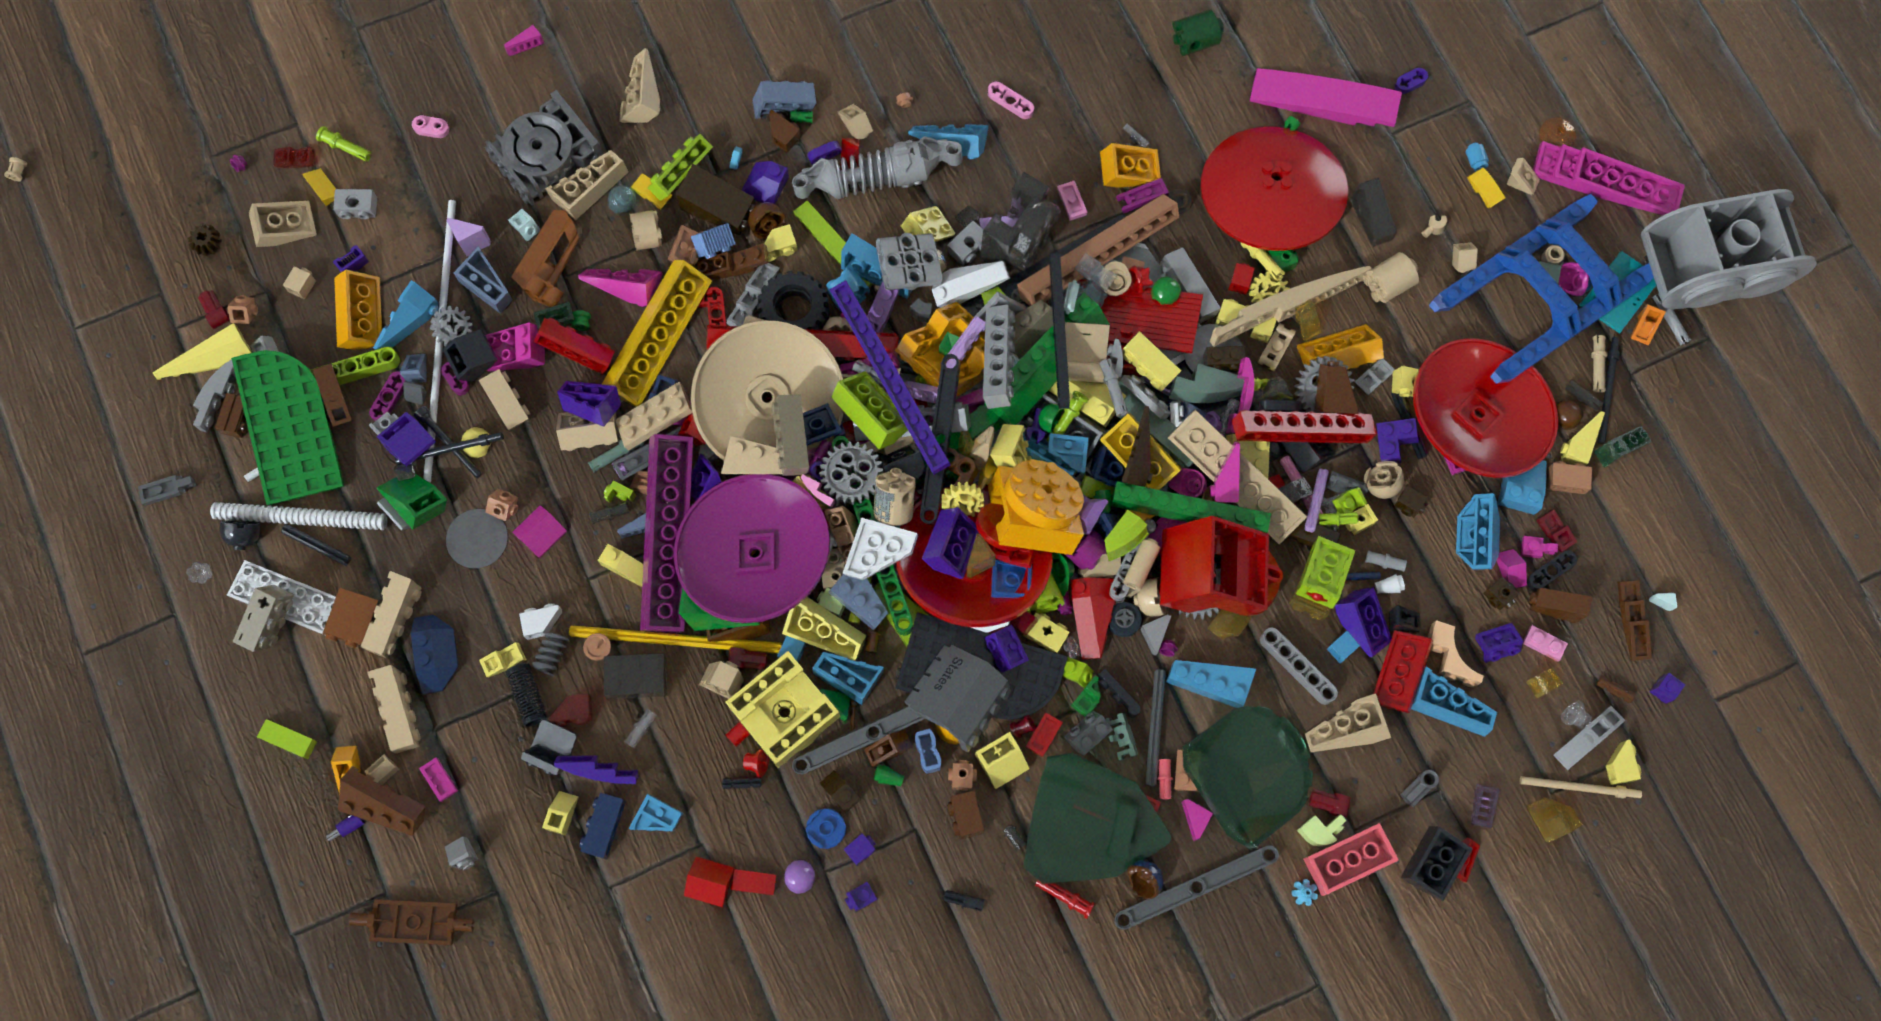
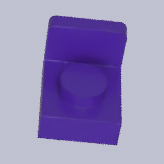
[844,882,877,912]

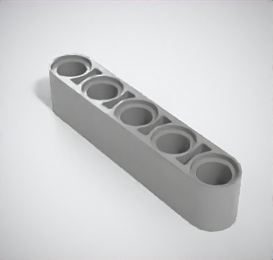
[1260,628,1338,705]

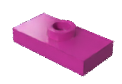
[419,757,458,802]

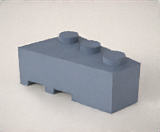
[453,246,513,314]

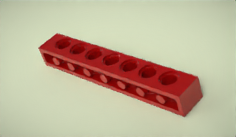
[1232,410,1377,443]

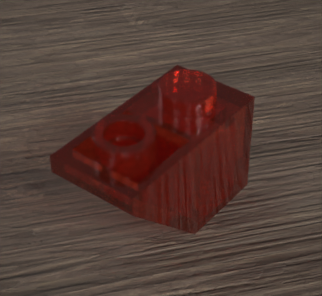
[549,694,593,727]

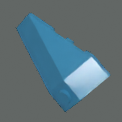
[373,280,439,350]

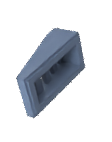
[617,513,646,538]

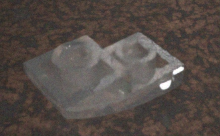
[1075,253,1117,292]

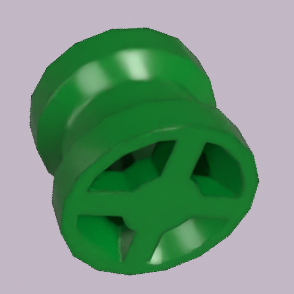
[571,310,591,331]

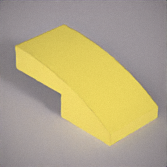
[479,642,526,678]

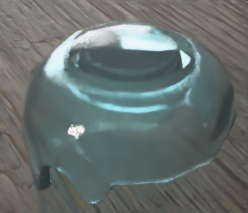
[607,185,636,213]

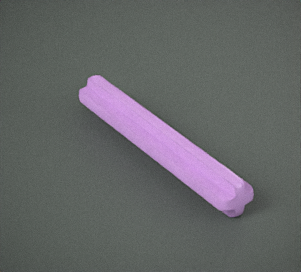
[1305,468,1329,533]

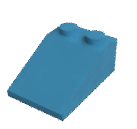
[1497,460,1547,515]

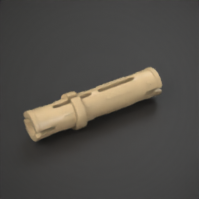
[1591,335,1607,392]

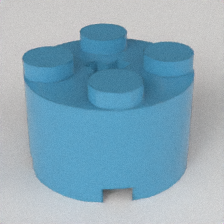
[826,268,870,312]

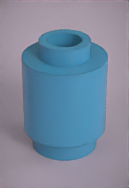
[1465,143,1489,171]

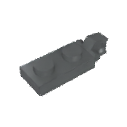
[138,475,196,506]

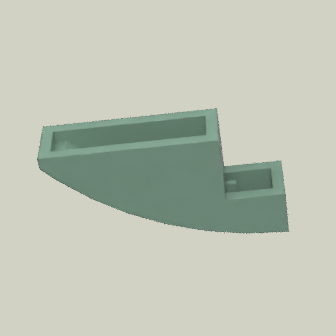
[1169,363,1244,403]

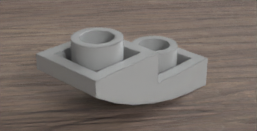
[1107,339,1123,383]

